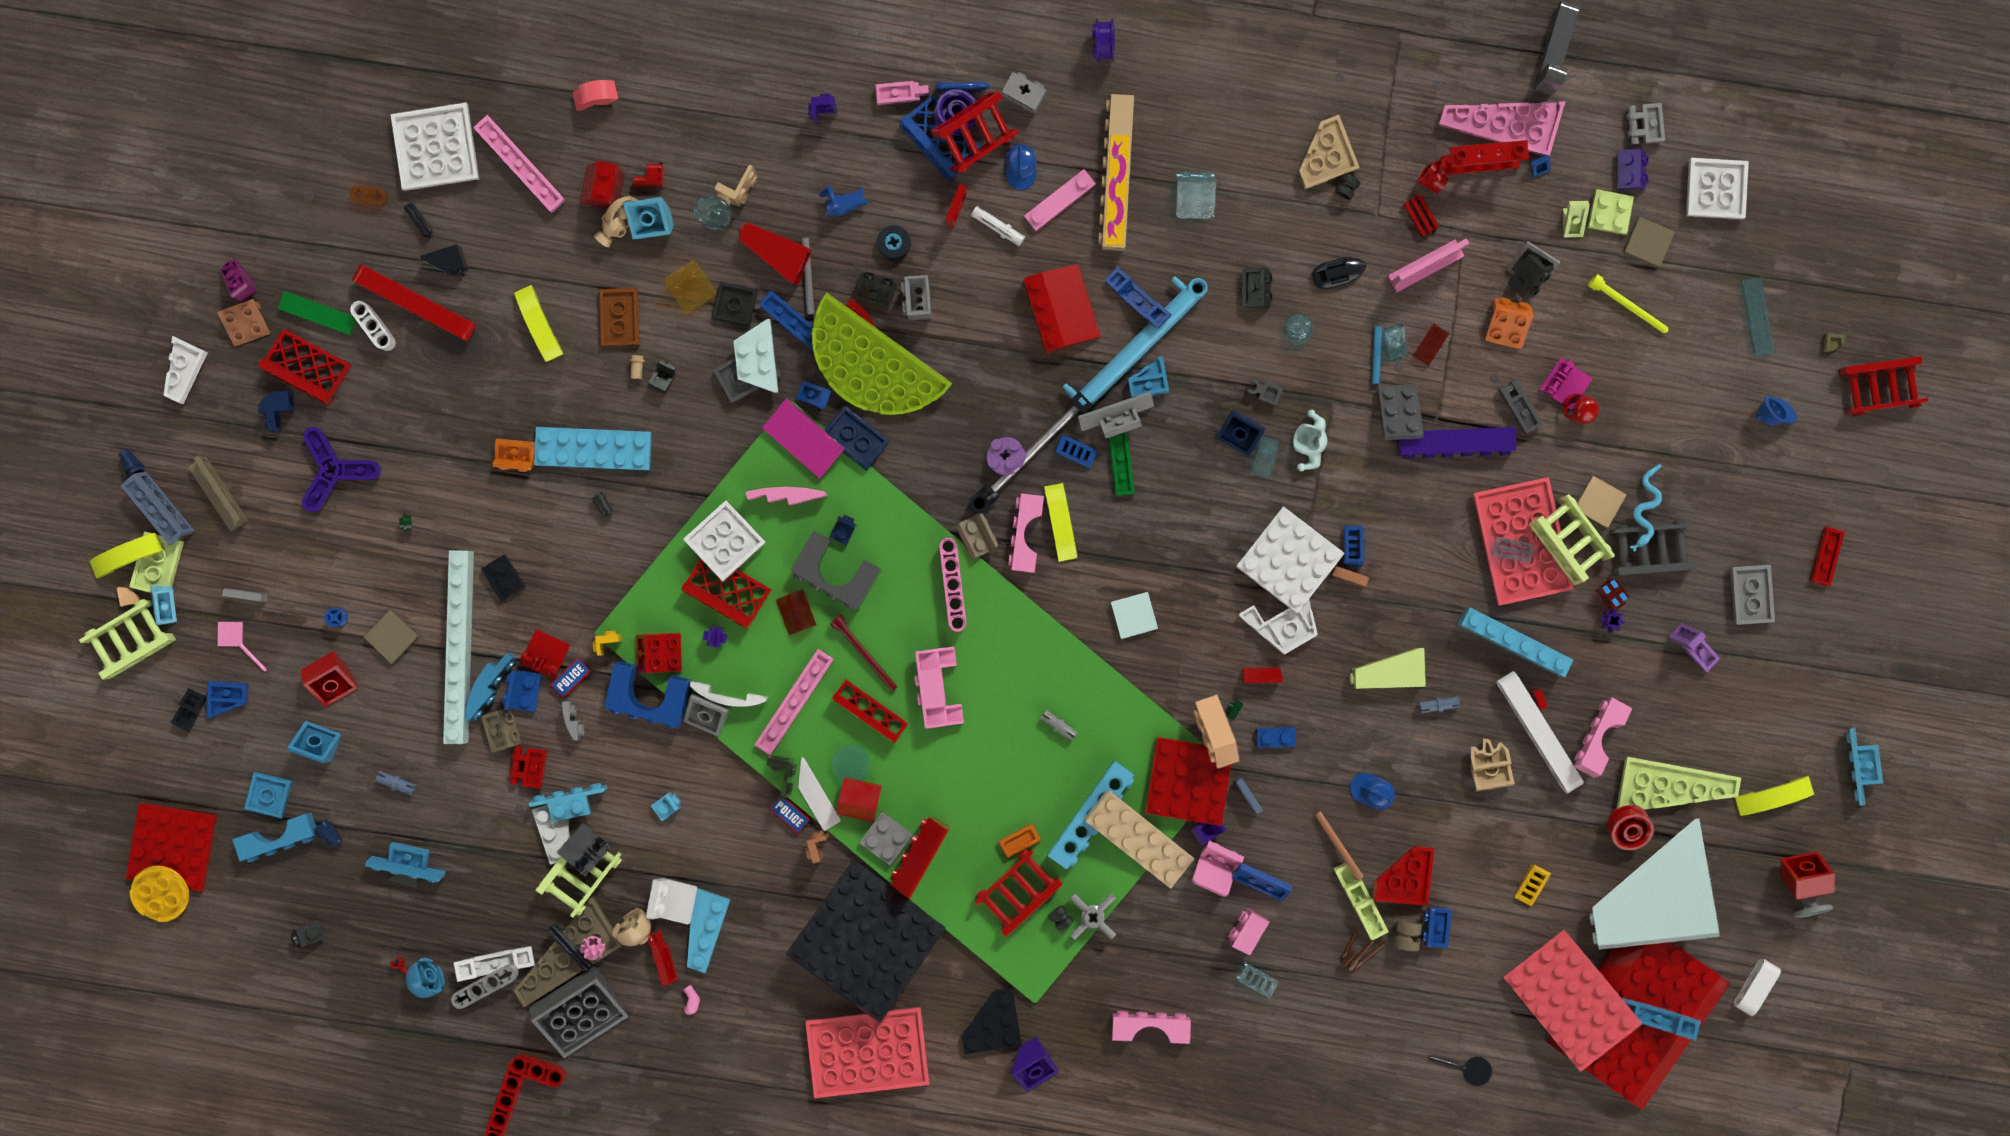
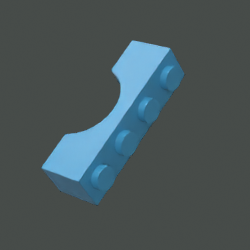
[232,812,317,863]

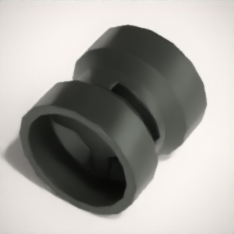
[1335,174,1361,200]
[1048,905,1074,932]

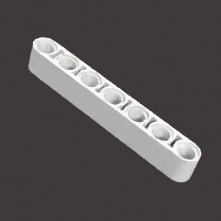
[1496,671,1584,794]

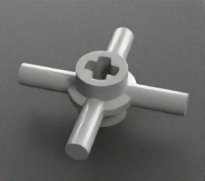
[1070,893,1116,940]

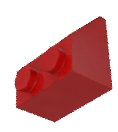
[300,651,358,707]

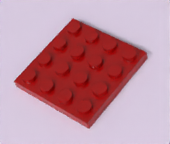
[1145,737,1231,826]
[125,802,217,892]

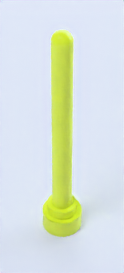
[1588,274,1668,333]

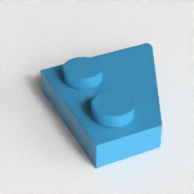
[1128,356,1169,398]

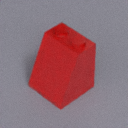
[580,161,625,209]

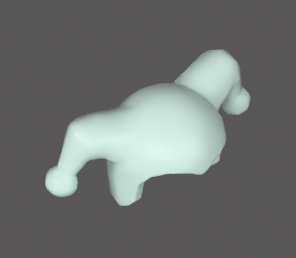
[1293,410,1328,471]

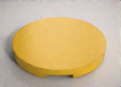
[130,866,189,922]

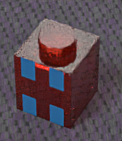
[1595,578,1629,609]

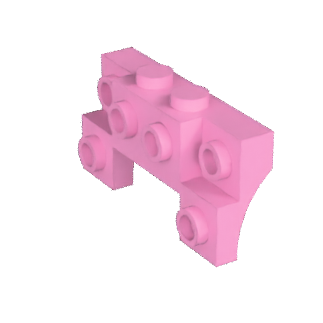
[915,647,964,729]

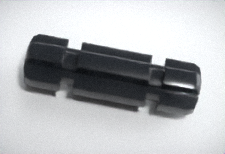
[404,202,433,237]

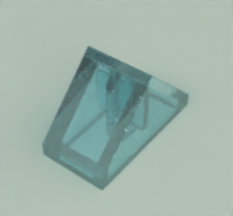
[1250,436,1279,478]

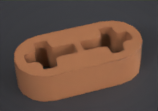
[1332,566,1369,587]

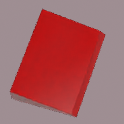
[837,777,882,823]

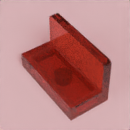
[776,589,817,635]

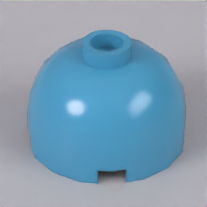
[405,958,445,998]

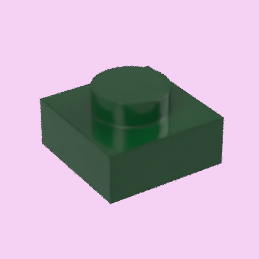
[1225,700,1244,720]

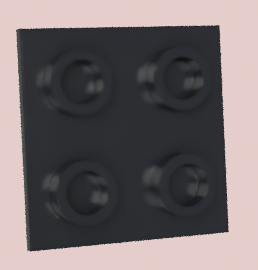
[556,823,611,876]

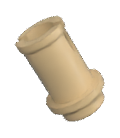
[630,355,645,379]

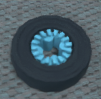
[877,225,911,260]

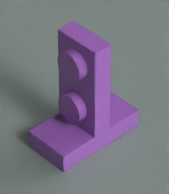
[1668,623,1720,672]

